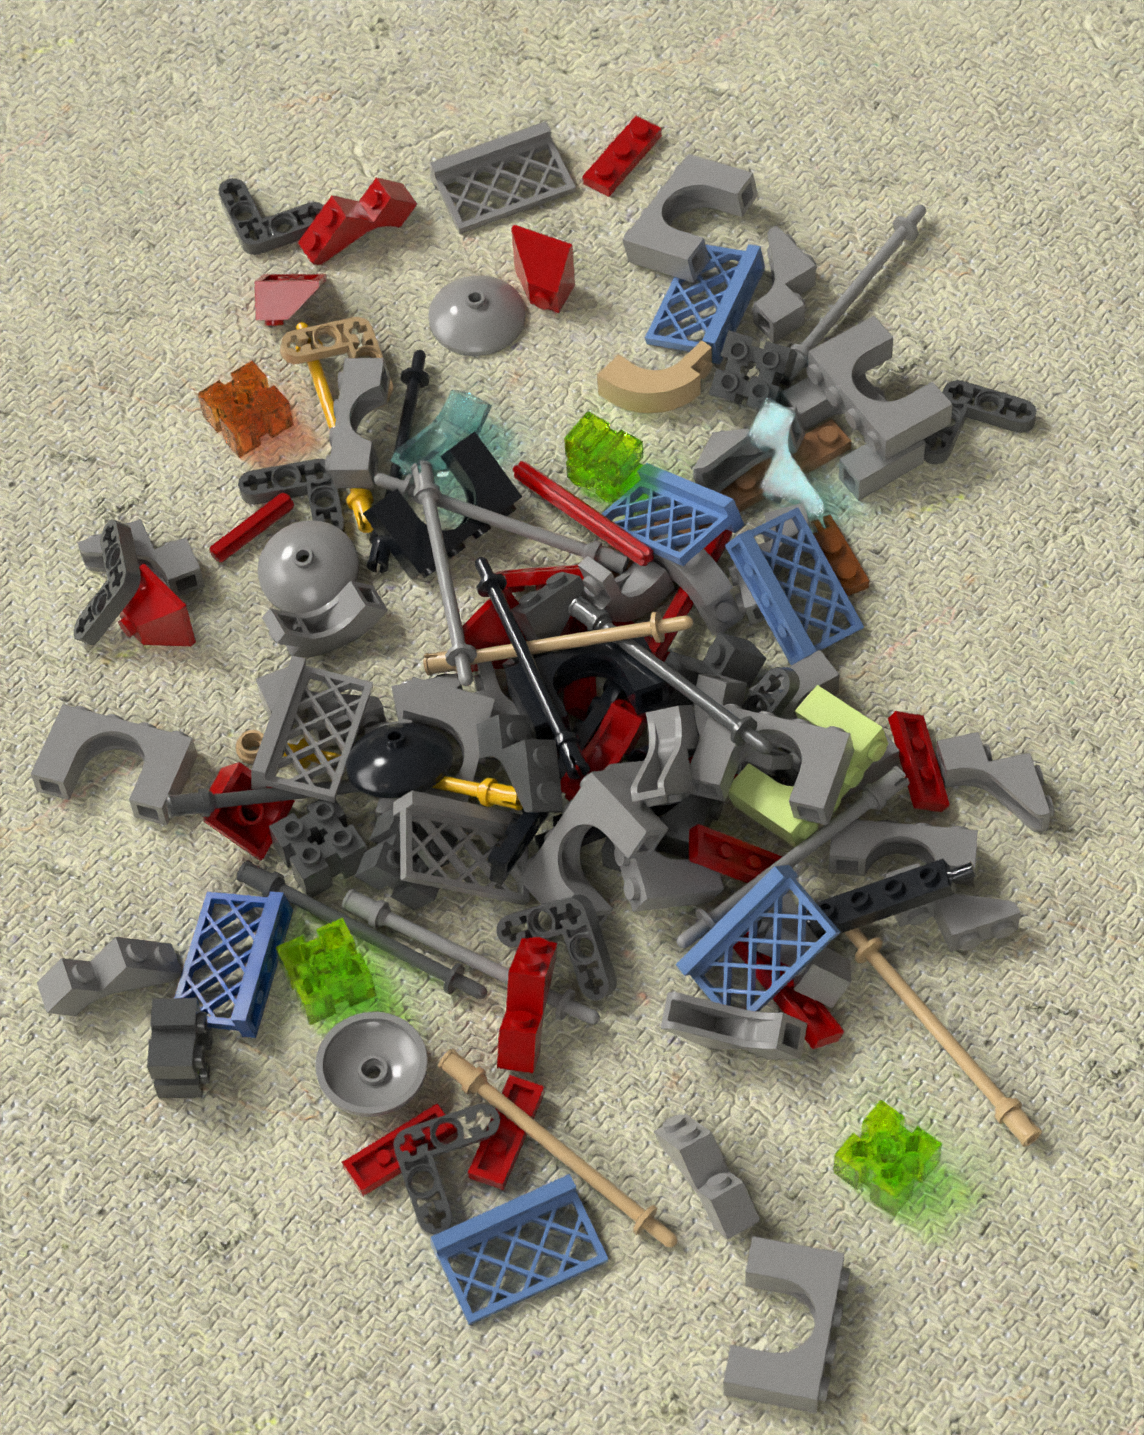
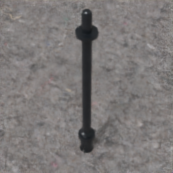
[367,350,430,573]
[475,557,590,779]

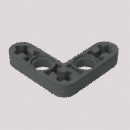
[218,178,324,255]
[924,380,1037,464]
[238,459,345,533]
[74,519,141,645]
[742,667,800,787]
[496,894,617,1000]
[394,1103,500,1236]

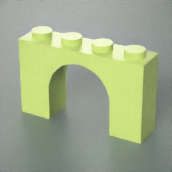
[728,685,888,847]

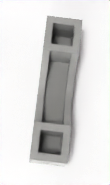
[325,358,390,488]
[829,818,978,885]

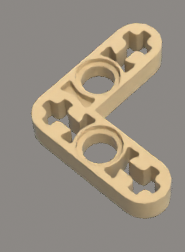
[280,317,393,407]

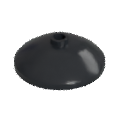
[346,722,453,798]

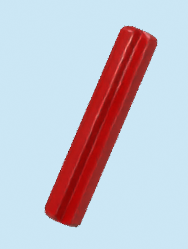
[209,493,295,563]

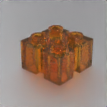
[198,360,294,458]

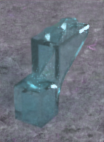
[391,390,492,476]
[747,397,824,519]

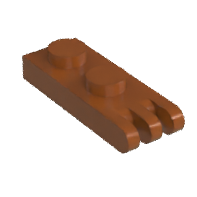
[811,514,869,596]

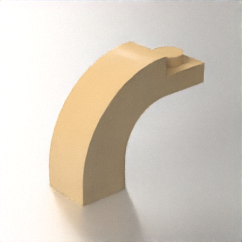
[597,341,713,413]

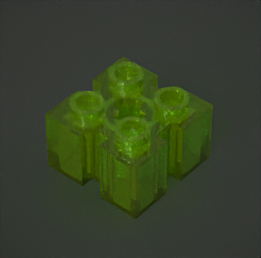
[564,411,644,503]
[276,918,376,1026]
[833,1100,942,1217]

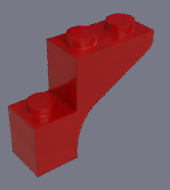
[298,177,417,265]
[560,698,647,802]
[497,937,558,1073]

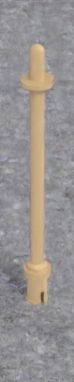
[423,612,693,676]
[844,928,1042,1147]
[438,1048,678,1248]

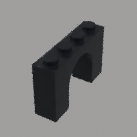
[363,431,522,579]
[505,637,670,740]

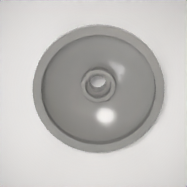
[428,275,525,356]
[258,520,359,613]
[315,1012,428,1117]

